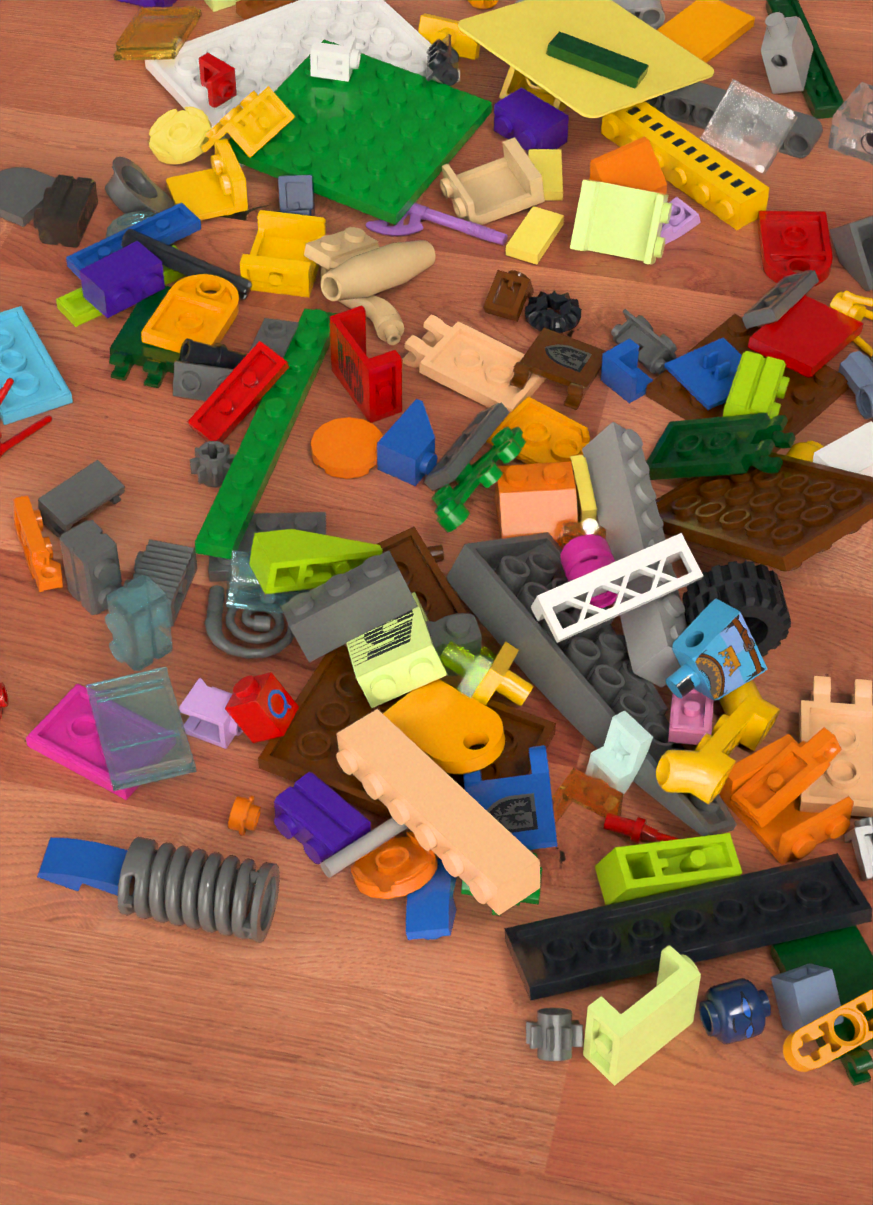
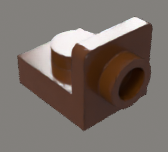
[483,270,534,322]

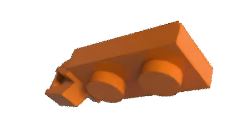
[13,495,63,592]
[731,727,842,828]

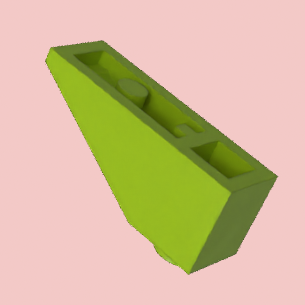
[249,529,383,594]
[595,833,742,905]

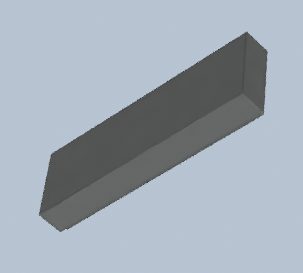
[742,270,819,329]
[424,402,509,491]

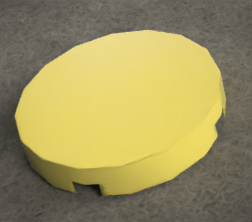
[148,107,212,165]

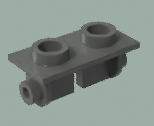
[611,309,677,375]
[248,318,299,359]
[173,361,234,401]

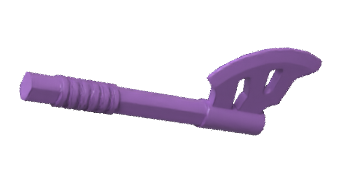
[366,203,508,246]

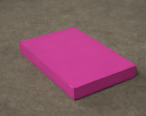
[26,683,177,800]

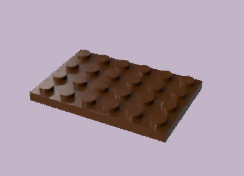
[656,452,873,572]
[258,645,556,819]

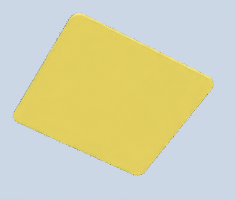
[458,0,714,118]

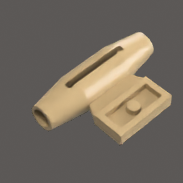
[304,227,436,301]

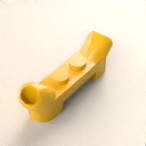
[656,680,780,805]

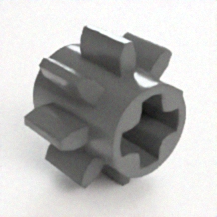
[190,441,236,487]
[526,1008,583,1061]

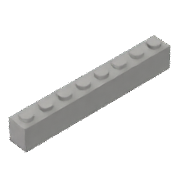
[582,422,687,688]

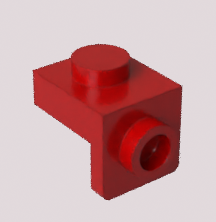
[199,53,237,108]

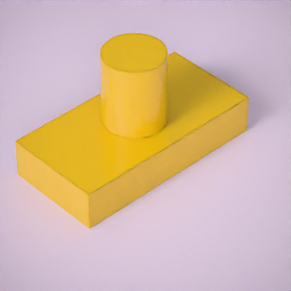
[418,13,480,60]
[471,641,534,706]

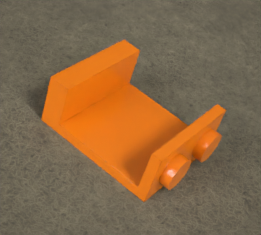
[719,734,854,865]

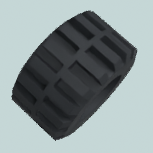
[682,561,791,657]

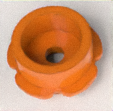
[228,795,261,836]

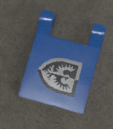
[463,745,558,850]

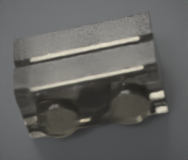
[33,174,98,248]

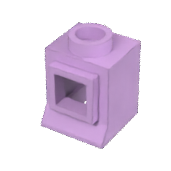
[179,678,243,749]

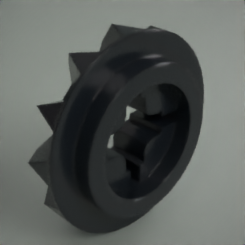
[525,289,582,333]

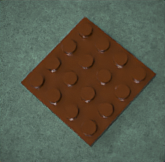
[646,314,849,453]

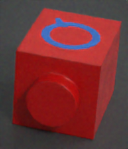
[225,672,299,743]

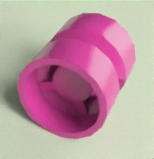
[561,534,617,608]

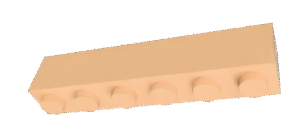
[336,709,540,915]

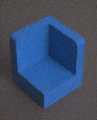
[601,338,653,404]

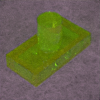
[439,640,497,698]

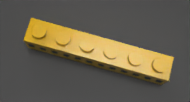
[601,101,769,230]

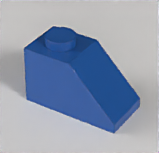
[377,398,438,486]

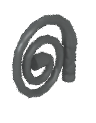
[205,585,294,659]

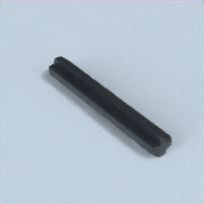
[121,229,252,300]

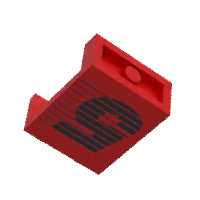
[329,305,402,423]

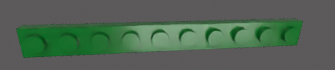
[195,308,338,560]

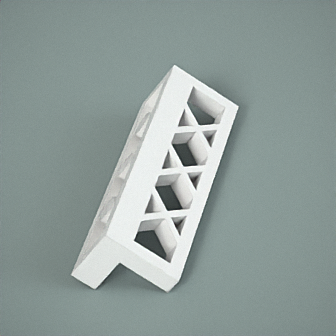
[531,533,703,643]

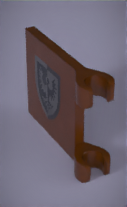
[510,328,606,410]

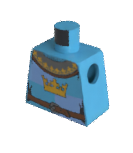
[666,598,768,700]

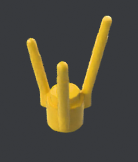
[829,290,873,357]

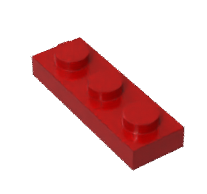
[187,341,289,443]

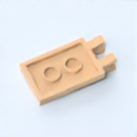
[403,314,546,413]
[799,676,873,817]

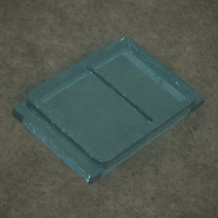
[86,667,196,791]

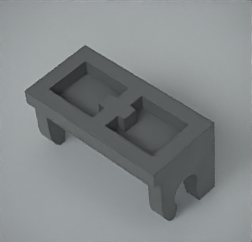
[38,460,125,538]

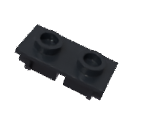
[426,34,459,86]

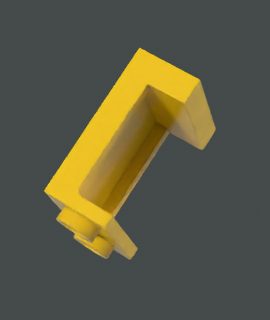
[240,210,326,298]

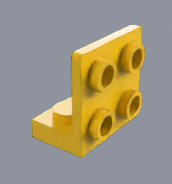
[201,86,295,157]
[166,138,248,221]

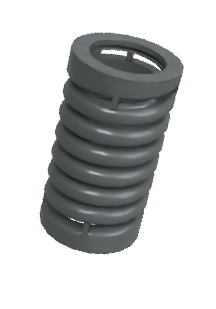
[117,837,280,943]

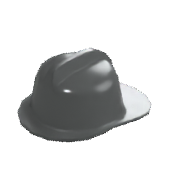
[105,157,175,216]

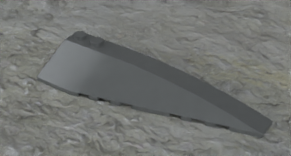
[446,532,737,836]

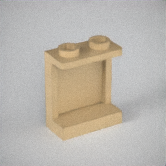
[440,137,545,225]

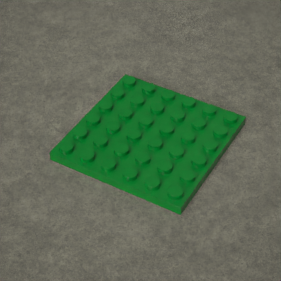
[228,39,492,225]

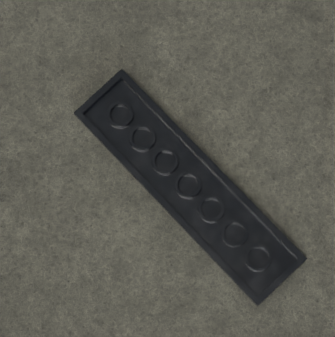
[504,853,872,1001]

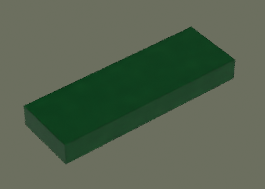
[546,31,649,88]

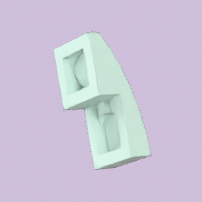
[583,711,653,808]

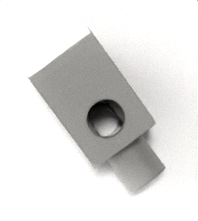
[761,12,813,94]

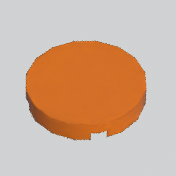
[311,417,383,479]
[351,832,438,899]

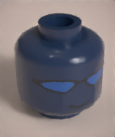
[699,978,771,1044]

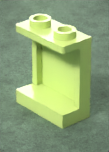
[583,945,701,1086]

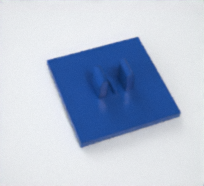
[665,338,742,410]

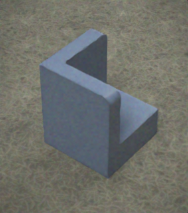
[771,963,844,1032]

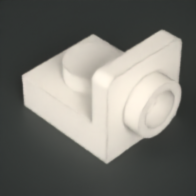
[310,36,361,82]

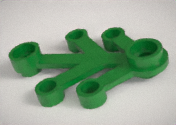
[432,426,526,533]

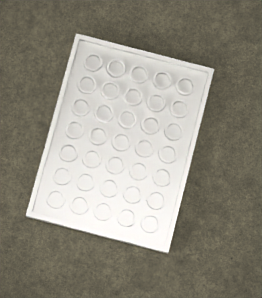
[144,0,460,167]

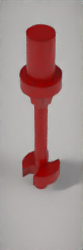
[603,812,680,844]

